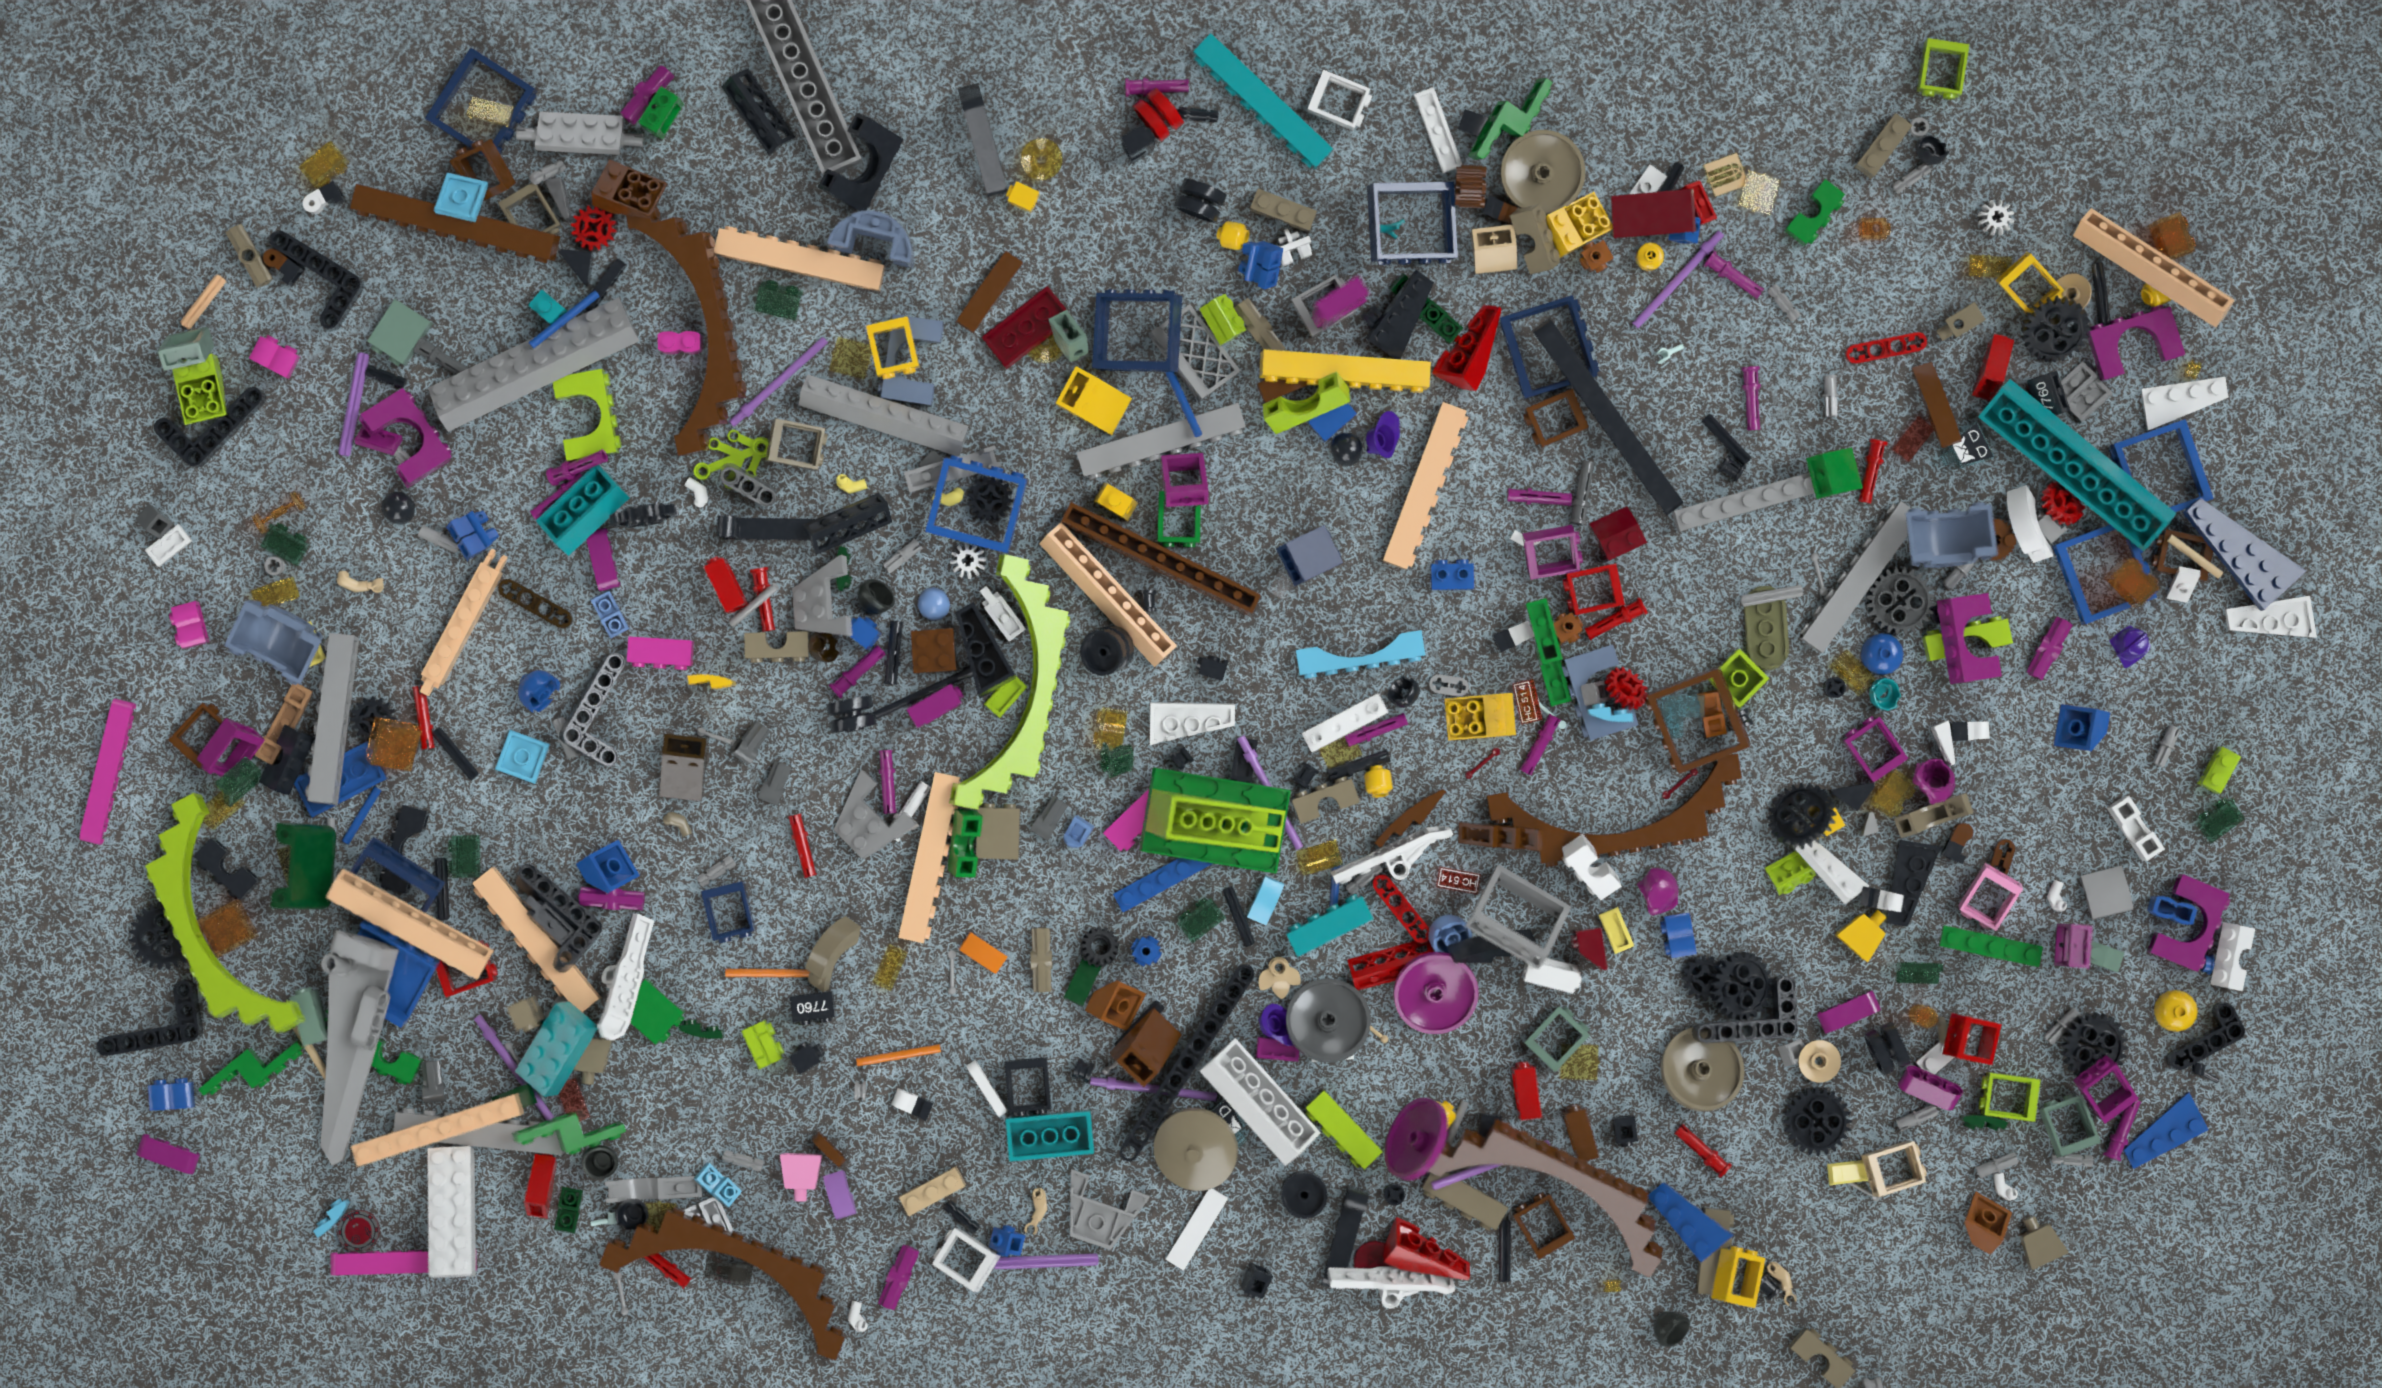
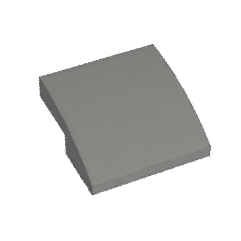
[2061,361,2113,423]
[2080,865,2134,920]
[684,1196,733,1252]

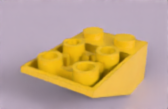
[1546,192,1613,258]
[1056,366,1132,435]
[1445,693,1516,741]

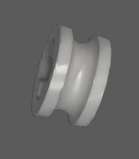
[1909,117,1929,137]
[264,556,285,575]
[854,1081,866,1100]

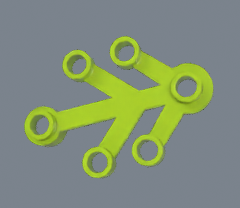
[694,430,769,490]

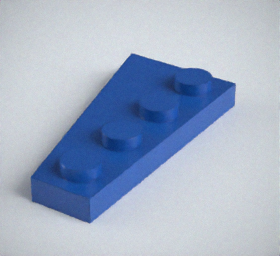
[2123,1092,2209,1169]
[1648,1182,1734,1262]

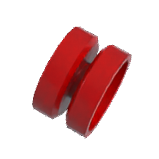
[1132,87,1184,142]

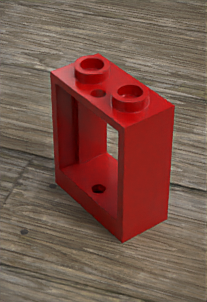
[704,556,748,614]
[1562,563,1625,616]
[436,940,498,998]
[1942,1013,2002,1065]
[1511,1061,1542,1121]

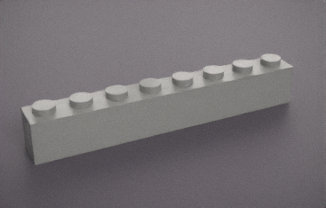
[799,374,968,457]
[1077,403,1246,480]
[1672,473,1815,533]
[1800,501,1911,654]
[306,633,359,805]
[393,1108,565,1155]

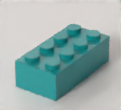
[536,465,630,556]
[1286,894,1374,957]
[515,1001,598,1097]
[1005,1109,1095,1162]

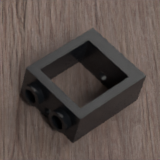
[1004,1057,1052,1116]

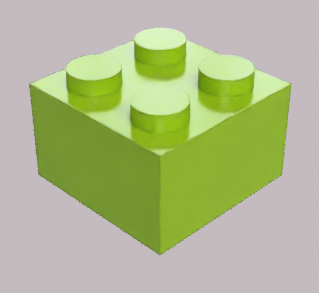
[1708,648,1770,709]

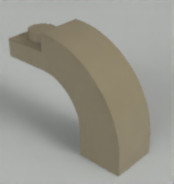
[1894,793,1974,838]
[805,916,861,992]

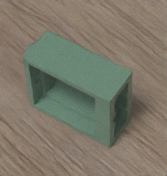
[157,327,214,371]
[1525,1006,1590,1072]
[2039,1093,2101,1158]

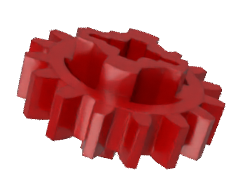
[571,205,618,252]
[2041,482,2085,526]
[1604,667,1648,710]

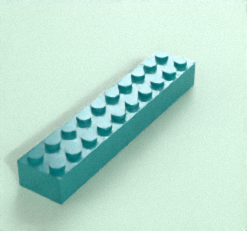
[1978,379,2176,551]

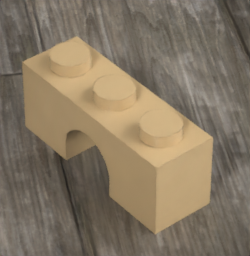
[899,1166,966,1216]

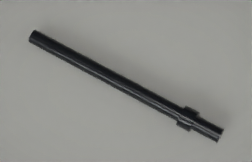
[872,665,973,719]

